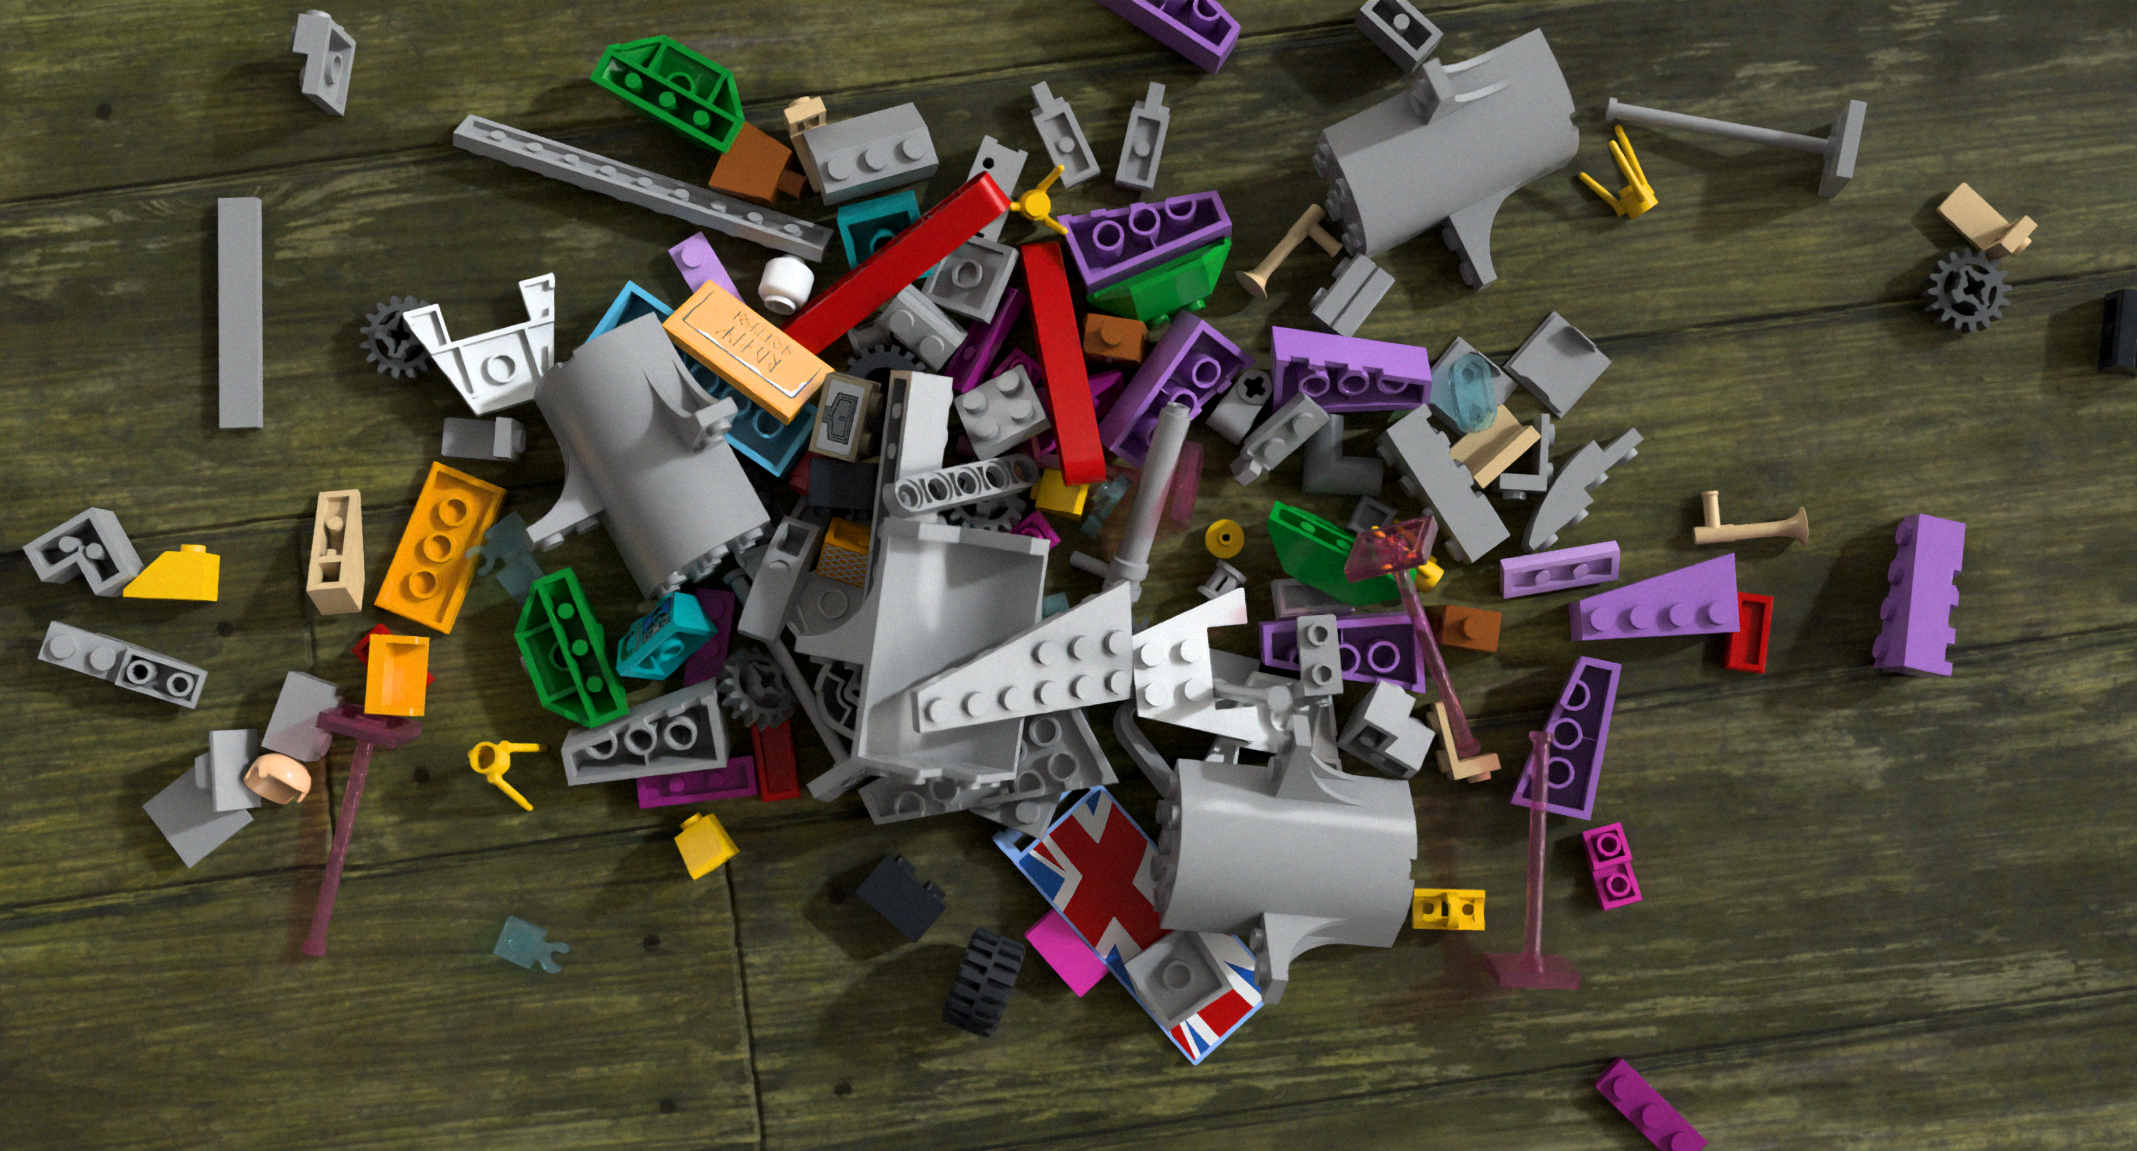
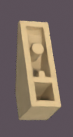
[306,489,365,615]

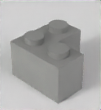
[23,507,145,598]
[1336,680,1436,781]

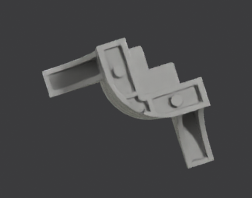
[1312,28,1579,293]
[522,311,771,600]
[795,517,1050,789]
[1150,714,1417,1004]

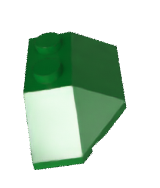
[589,35,746,155]
[1085,236,1232,332]
[1265,501,1417,607]
[514,567,629,729]

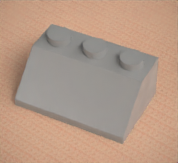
[802,102,939,206]

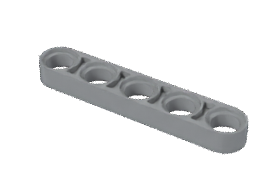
[883,453,1039,519]

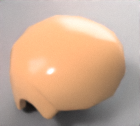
[243,753,311,805]

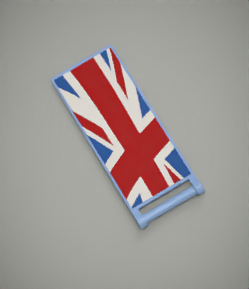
[991,785,1265,1065]

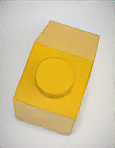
[1030,469,1090,522]
[123,544,220,602]
[674,812,740,880]

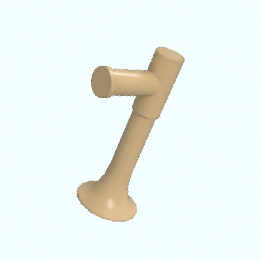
[1235,204,1344,300]
[1692,491,1809,547]

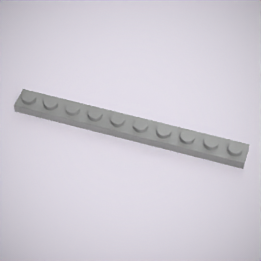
[453,114,834,263]

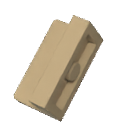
[1449,404,1541,489]

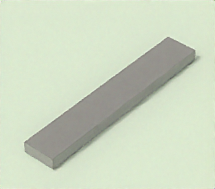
[218,197,263,430]

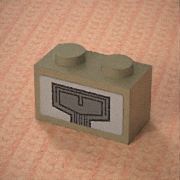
[808,372,884,463]

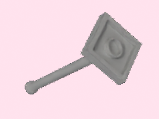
[1604,97,1867,199]
[723,567,873,803]
[1209,648,1292,712]

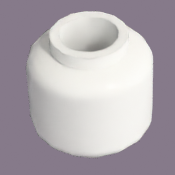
[758,254,814,315]

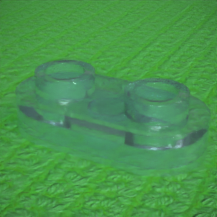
[1448,354,1497,433]

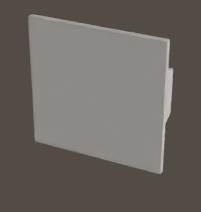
[1503,311,1612,419]
[1428,336,1518,437]
[195,729,261,812]
[142,766,254,868]

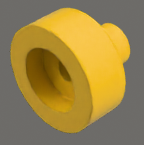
[1205,519,1244,559]

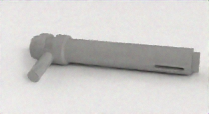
[1070,402,1191,609]

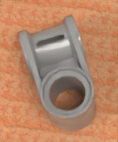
[1205,370,1272,446]

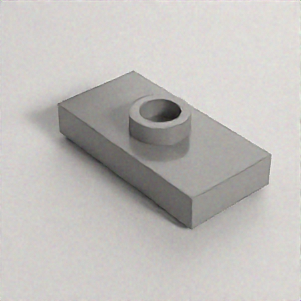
[1270,578,1355,621]

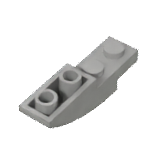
[1520,427,1644,553]
[737,495,832,646]
[37,621,209,709]

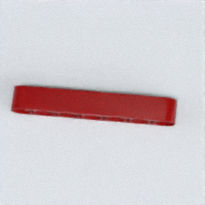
[778,170,1011,355]
[1019,241,1106,487]

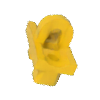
[1411,888,1485,930]

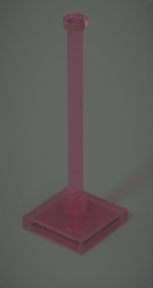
[956,434,1205,530]
[1344,515,1481,758]
[301,702,423,956]
[1484,731,1581,990]

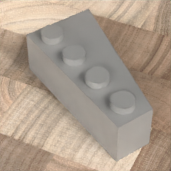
[1375,403,1510,565]
[561,677,731,786]

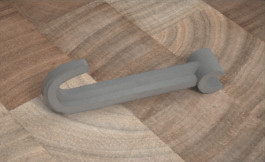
[1113,698,1173,798]

